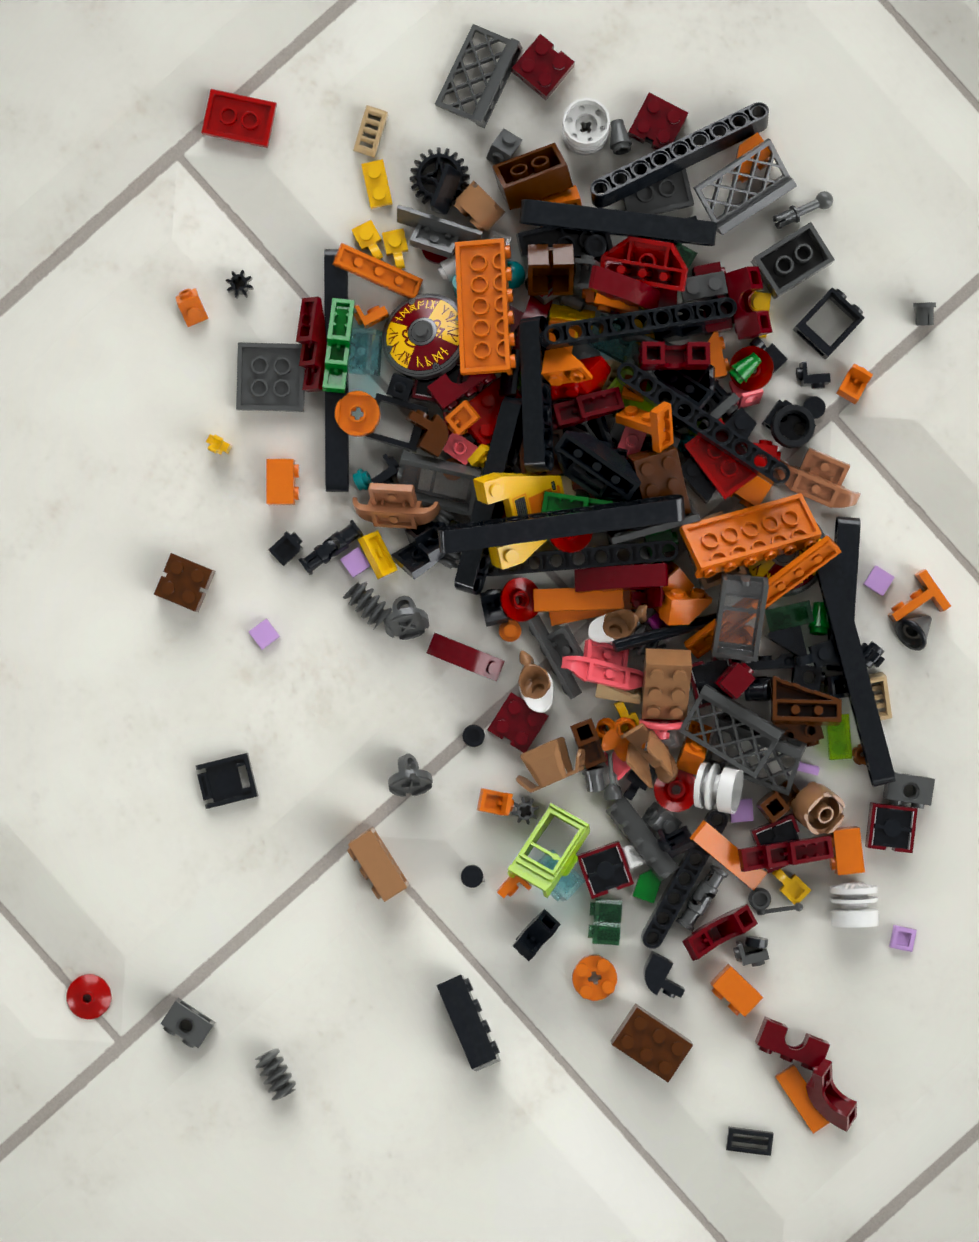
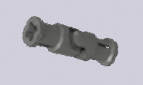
[676,864,728,932]

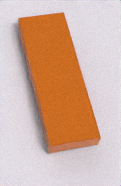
[775,1064,830,1134]

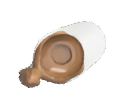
[588,605,647,645]
[518,650,554,713]

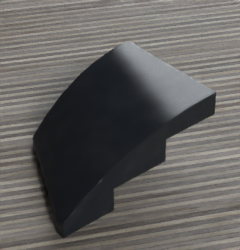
[391,521,446,580]

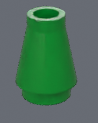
[728,352,762,385]
[808,602,830,636]

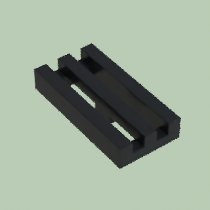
[726,1126,774,1156]

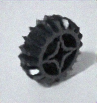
[410,147,470,207]

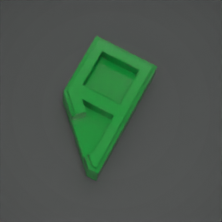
[632,869,661,904]

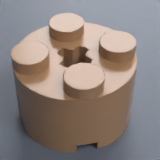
[454,181,505,232]
[790,782,845,835]

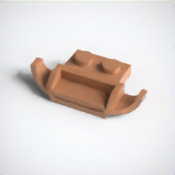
[775,447,861,508]
[352,483,441,529]

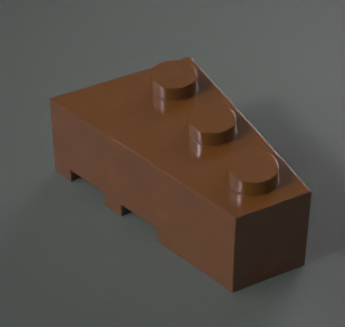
[771,675,842,726]

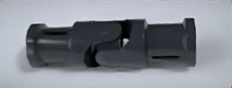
[298,520,364,575]

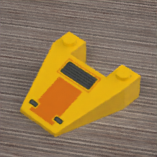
[473,472,564,570]

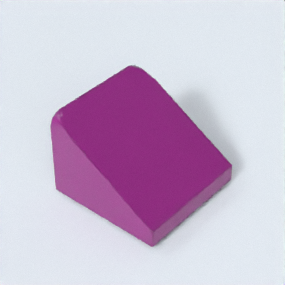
[646,612,668,630]

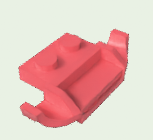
[561,639,643,691]

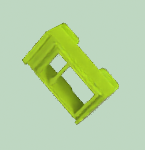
[507,803,590,898]

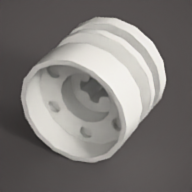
[562,98,610,156]
[693,761,744,814]
[830,882,879,928]

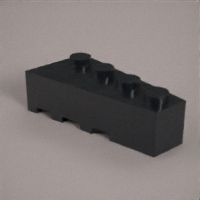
[516,227,613,258]
[681,407,757,504]
[437,975,501,1072]

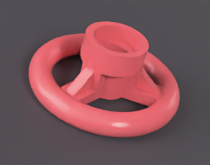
[639,719,683,740]

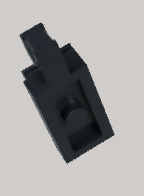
[732,653,794,670]

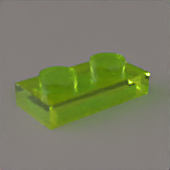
[826,714,852,760]

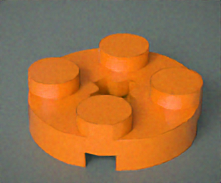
[335,391,381,437]
[572,955,617,1001]

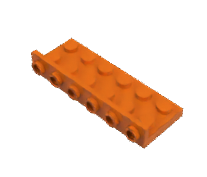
[455,238,516,375]
[679,493,822,579]

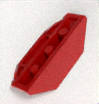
[600,236,688,292]
[551,356,611,401]

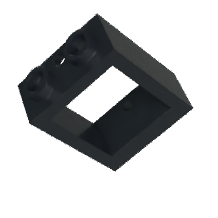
[793,287,865,359]
[364,393,429,453]

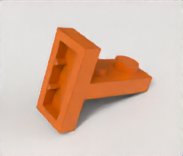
[615,401,674,453]
[888,569,951,622]

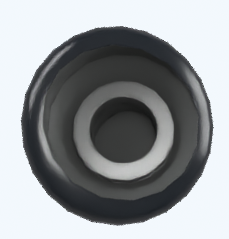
[895,615,932,651]

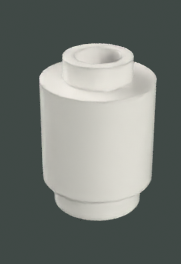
[438,255,456,283]

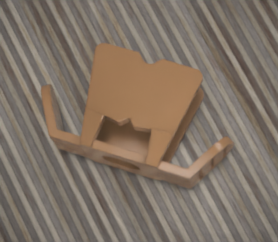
[620,723,678,788]
[516,737,585,793]

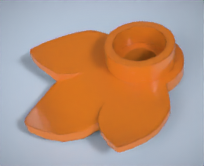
[601,717,646,762]

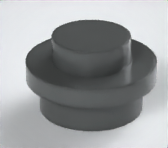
[748,888,771,910]

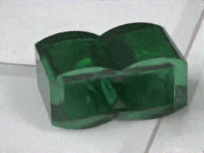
[588,897,622,946]

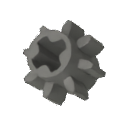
[512,797,539,825]

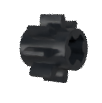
[226,270,254,299]
[861,641,885,669]

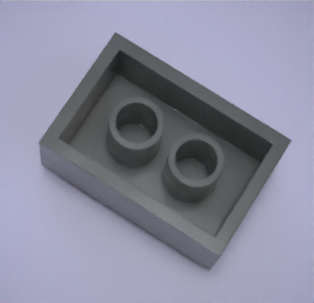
[751,222,835,299]

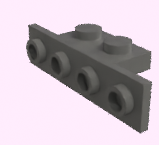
[397,205,483,259]
[527,615,584,699]

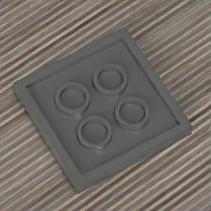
[236,342,305,412]

